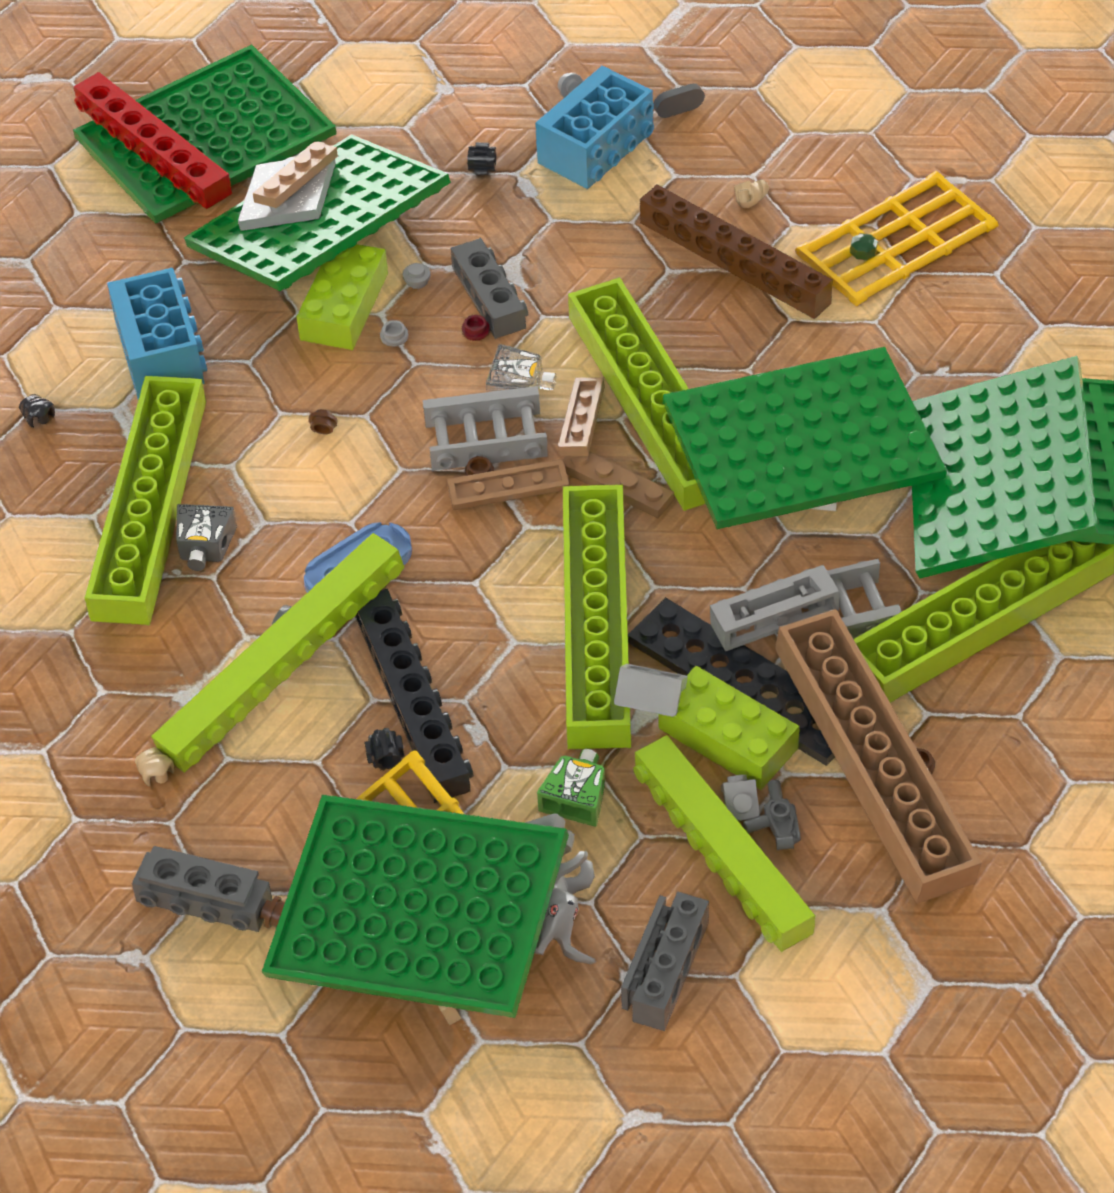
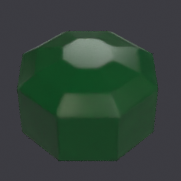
[850,233,878,260]

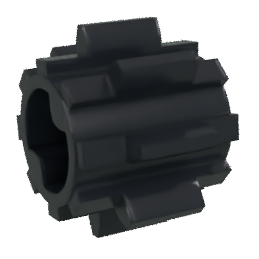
[467,142,496,175]
[364,728,405,771]

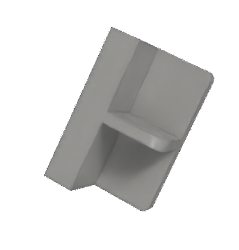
[614,663,688,717]

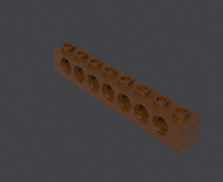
[640,184,833,319]

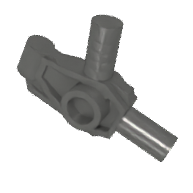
[743,780,801,850]

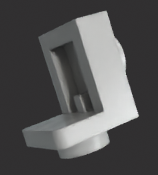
[721,775,760,821]

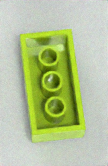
[296,244,388,350]
[658,666,799,790]

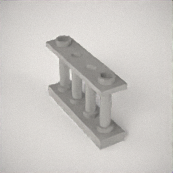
[423,386,548,471]
[761,559,902,639]

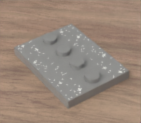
[238,157,336,231]

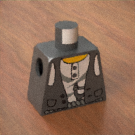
[176,504,237,571]

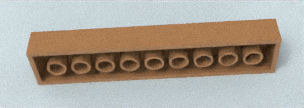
[775,609,982,904]

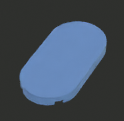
[304,522,412,593]

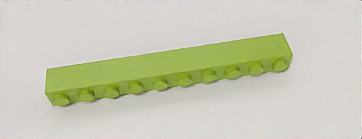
[151,533,405,773]

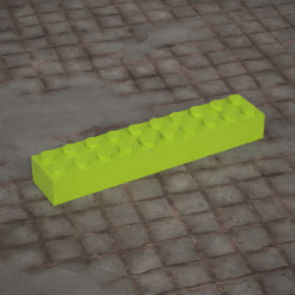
[568,277,706,511]
[85,376,206,625]
[563,485,631,749]
[854,541,1114,703]

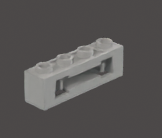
[710,565,839,651]

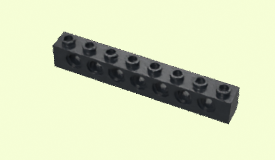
[355,588,474,803]

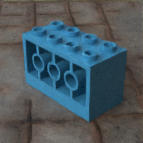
[535,65,654,189]
[107,267,207,400]

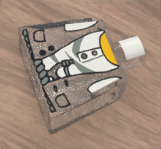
[486,344,556,392]

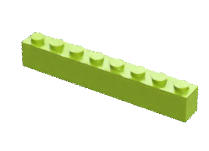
[633,735,815,952]

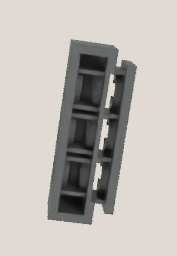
[132,846,272,932]
[621,892,709,1031]

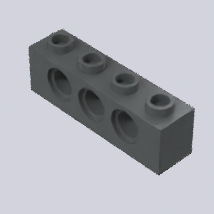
[451,238,528,339]

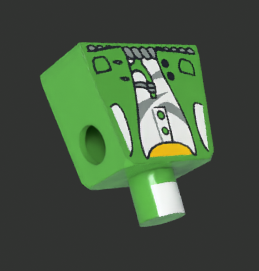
[537,749,605,827]

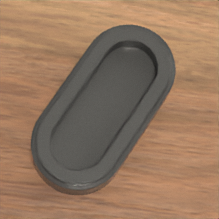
[653,83,705,118]

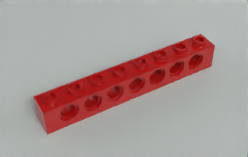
[73,72,232,209]

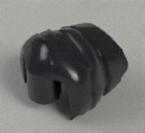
[19,394,55,428]

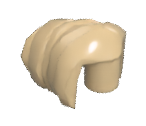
[734,180,769,208]
[135,747,174,786]

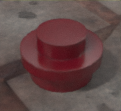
[461,315,490,341]

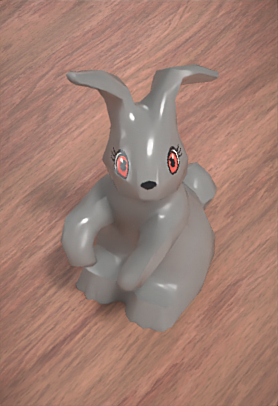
[526,814,596,964]

